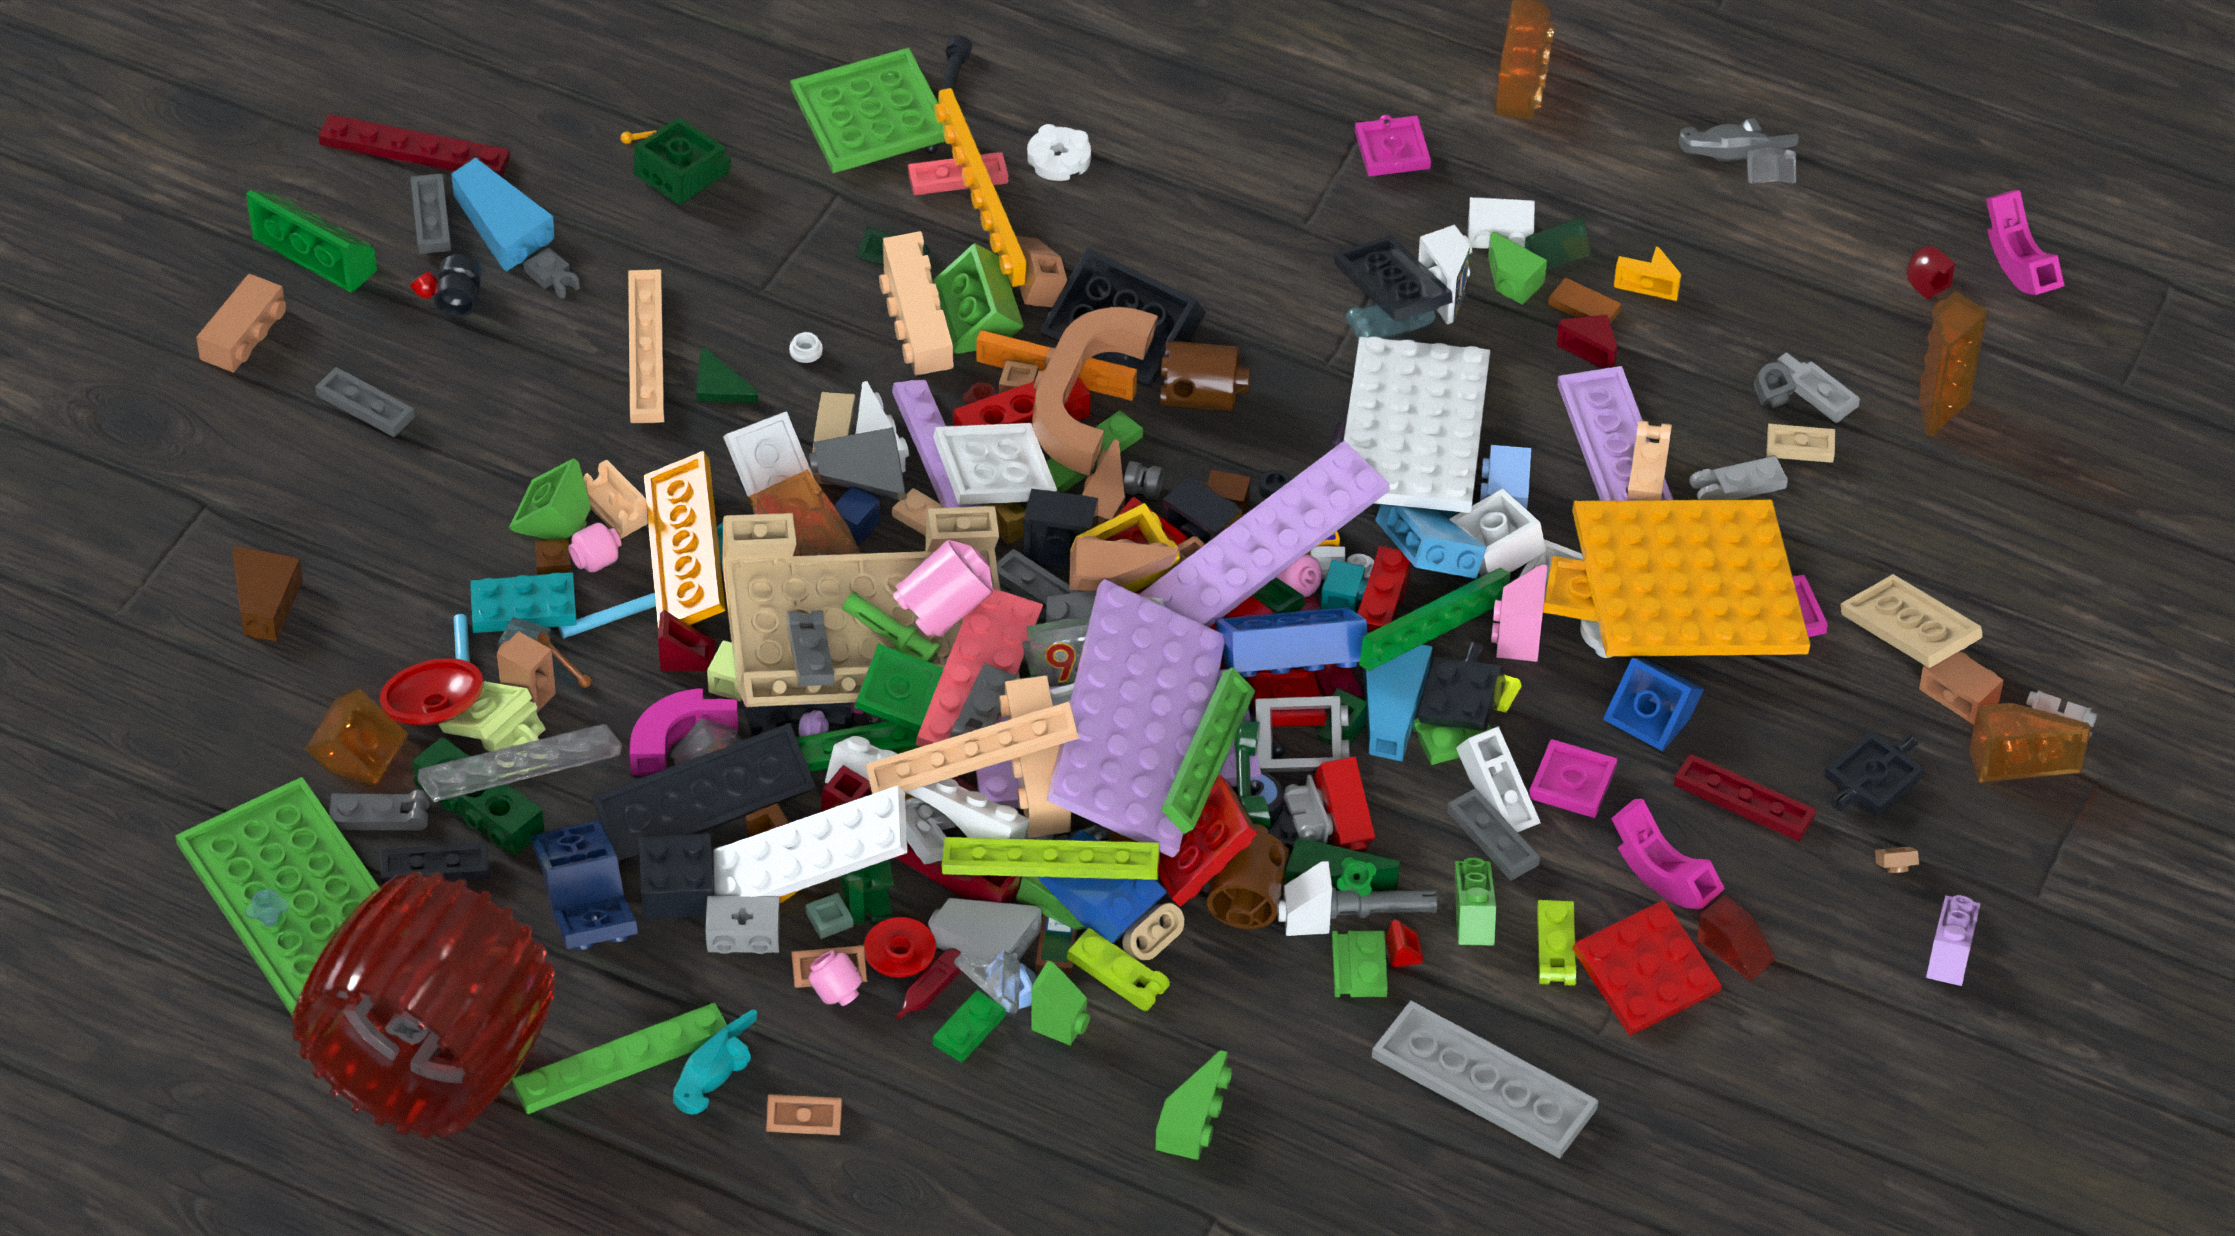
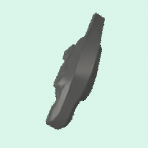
[1678,118,1799,162]

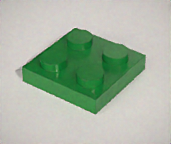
[854,643,943,732]

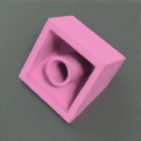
[1491,565,1547,662]

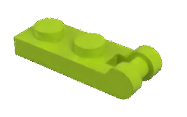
[1537,900,1576,986]
[1066,928,1170,1011]

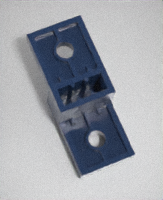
[530,820,638,950]

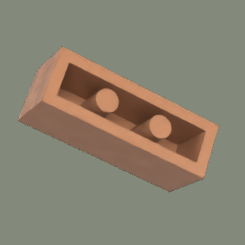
[196,274,286,373]

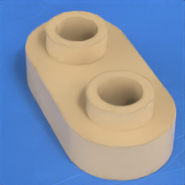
[1123,903,1184,961]

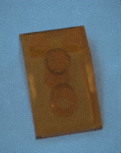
[747,469,861,556]
[1969,703,2091,783]

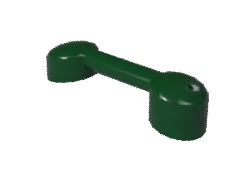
[1234,722,1271,831]

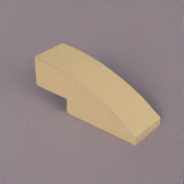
[810,392,855,485]

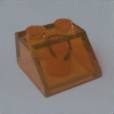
[305,688,408,786]

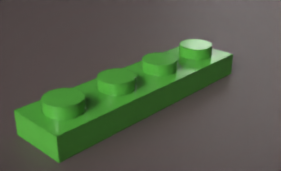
[1046,410,1143,493]

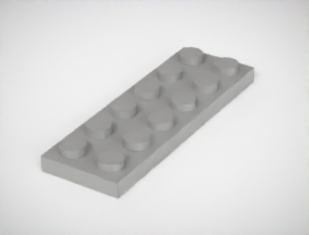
[1372,1001,1598,1159]

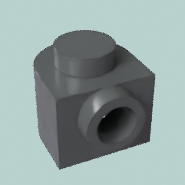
[1754,362,1797,408]

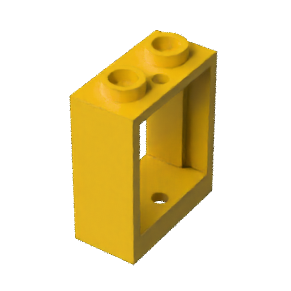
[1070,503,1181,593]

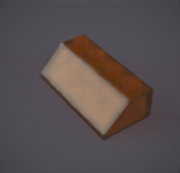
[1496,0,1555,119]
[1919,291,1988,437]

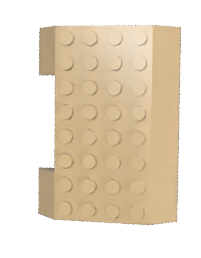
[722,506,1020,707]

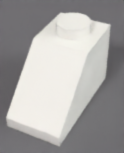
[1277,861,1332,936]

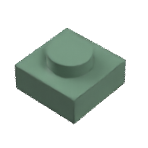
[805,893,853,939]

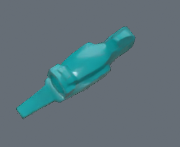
[673,1009,757,1114]

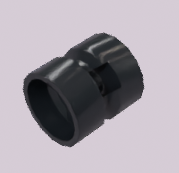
[434,255,482,317]

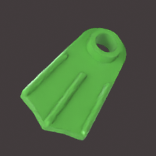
[1016,876,1085,930]

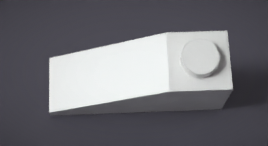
[1456,726,1541,832]

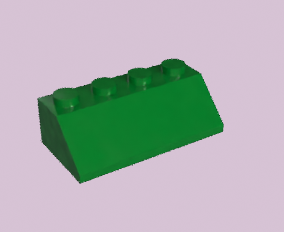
[246,190,377,293]

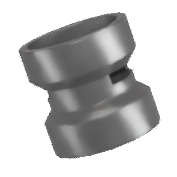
[1123,461,1164,500]

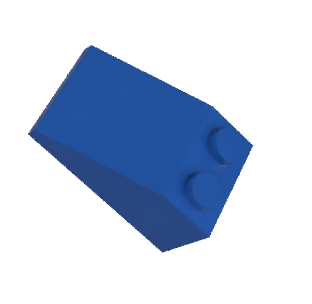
[1037,830,1167,944]

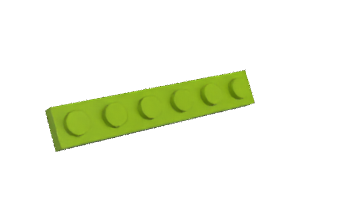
[942,837,1160,880]

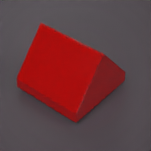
[1385,919,1423,967]

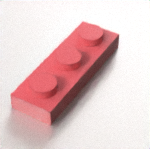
[908,152,1008,196]

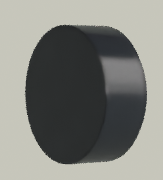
[1259,470,1292,499]

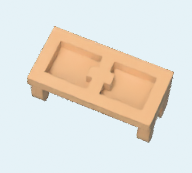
[583,460,648,539]

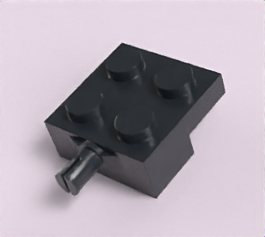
[1417,642,1506,731]

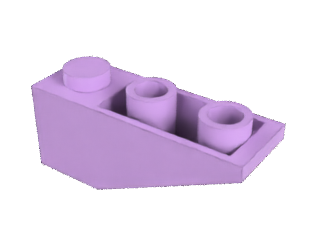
[1926,895,1981,986]

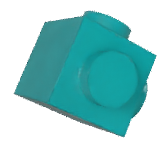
[1321,560,1368,612]

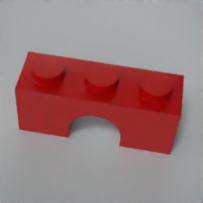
[1358,546,1411,633]

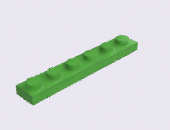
[1161,667,1255,834]
[513,1003,727,1114]

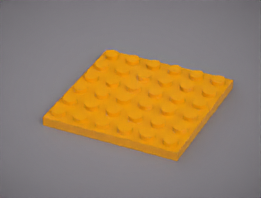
[1572,500,1810,656]

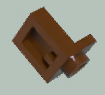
[745,803,789,838]

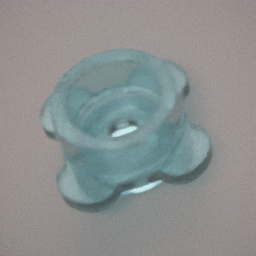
[245,889,289,926]

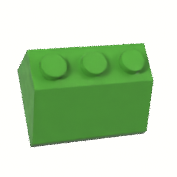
[932,243,1024,354]

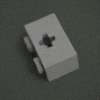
[706,896,780,954]

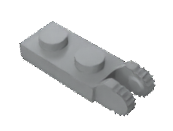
[1689,456,1788,500]

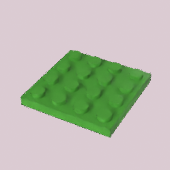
[790,48,945,173]

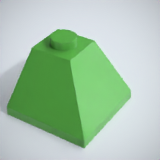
[509,458,591,540]

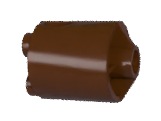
[1160,341,1251,412]
[1207,824,1289,929]

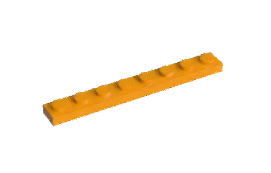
[934,88,1026,287]

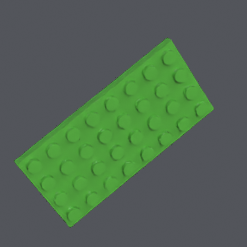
[175,777,417,1039]

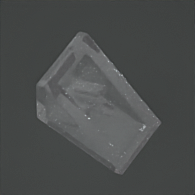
[671,718,742,765]

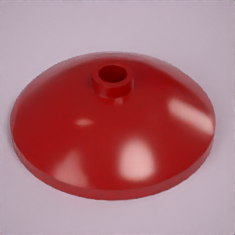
[380,658,484,726]

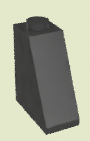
[809,427,907,500]

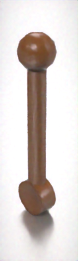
[535,632,591,688]

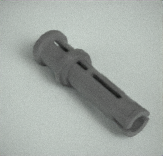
[1330,887,1437,919]

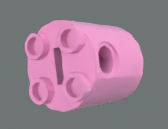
[893,540,993,637]

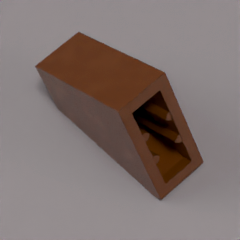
[232,546,303,641]

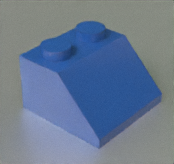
[1603,658,1704,751]

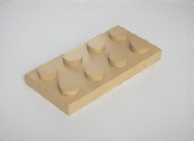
[1840,574,1983,668]

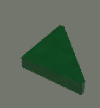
[696,348,758,403]

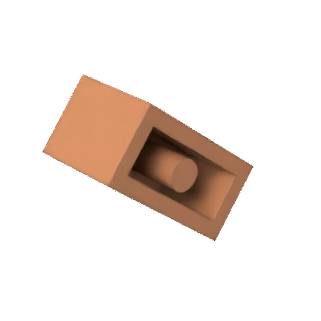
[497,631,556,713]
[1919,651,2003,725]

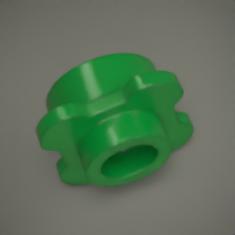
[1337,857,1376,897]

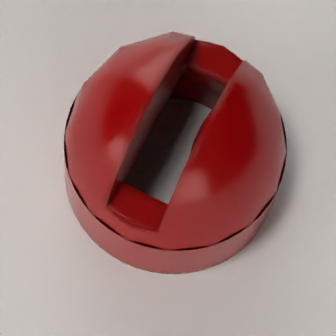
[410,271,438,299]

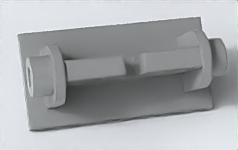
[2021,690,2097,741]
[1284,775,1333,844]

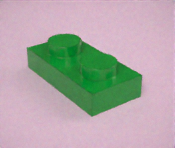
[933,990,1006,1063]

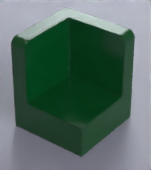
[1317,689,1368,748]

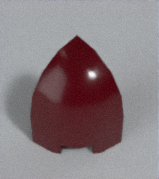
[1906,246,1955,300]

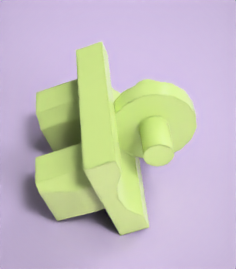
[481,701,546,767]

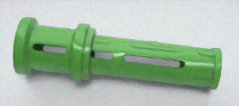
[842,591,942,663]

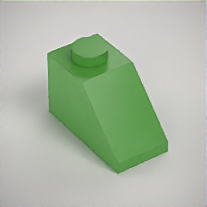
[1488,232,1547,305]
[1032,961,1090,1046]

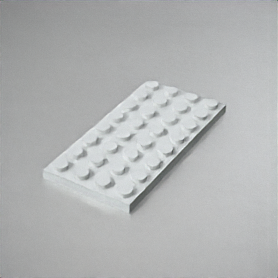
[1344,337,1490,513]

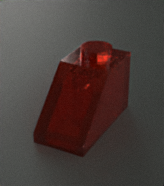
[1697,894,1775,981]

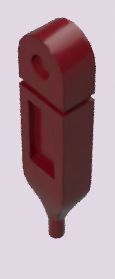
[896,949,964,1020]

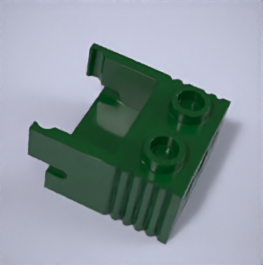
[633,116,731,205]
[839,859,894,927]

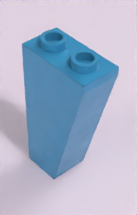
[451,158,555,271]
[1375,504,1487,579]
[1363,633,1432,761]

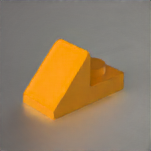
[1614,246,1681,301]

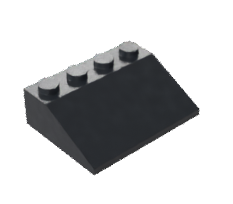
[1039,247,1206,386]

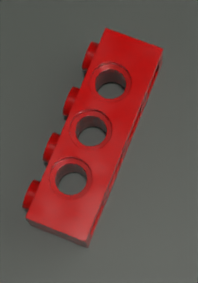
[953,376,1091,427]

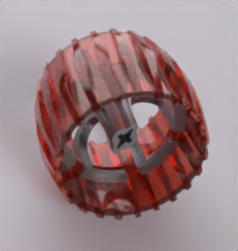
[291,871,556,1138]

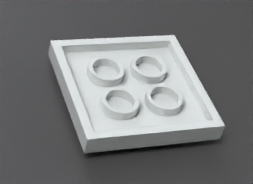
[933,423,1057,505]

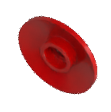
[864,917,936,977]

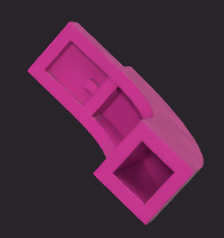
[1986,190,2064,295]
[630,689,739,776]
[1611,799,1725,909]

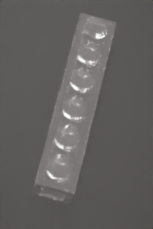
[418,723,622,802]

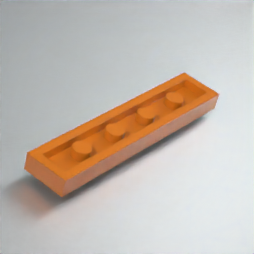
[976,330,1137,401]

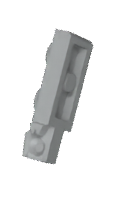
[1777,352,1860,423]

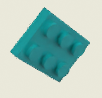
[471,573,577,633]

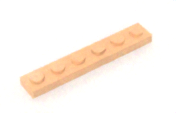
[628,269,664,423]
[866,702,1080,794]

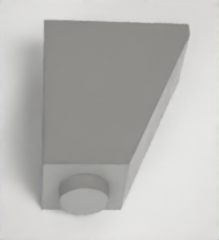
[928,898,1041,978]

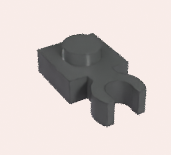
[524,247,580,299]

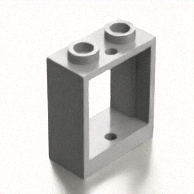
[1256,696,1350,773]

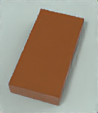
[1548,277,1621,324]

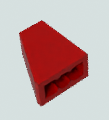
[1312,757,1375,852]

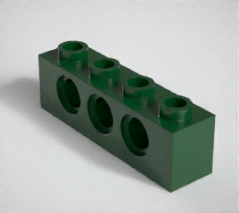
[412,737,544,856]

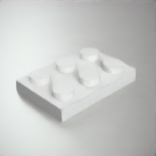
[723,411,825,515]

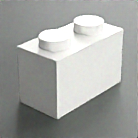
[1468,197,1535,251]

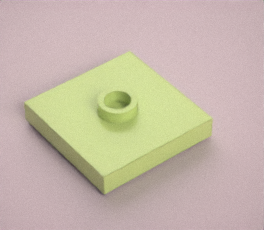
[439,681,532,740]

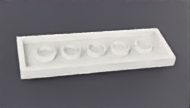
[714,786,907,897]

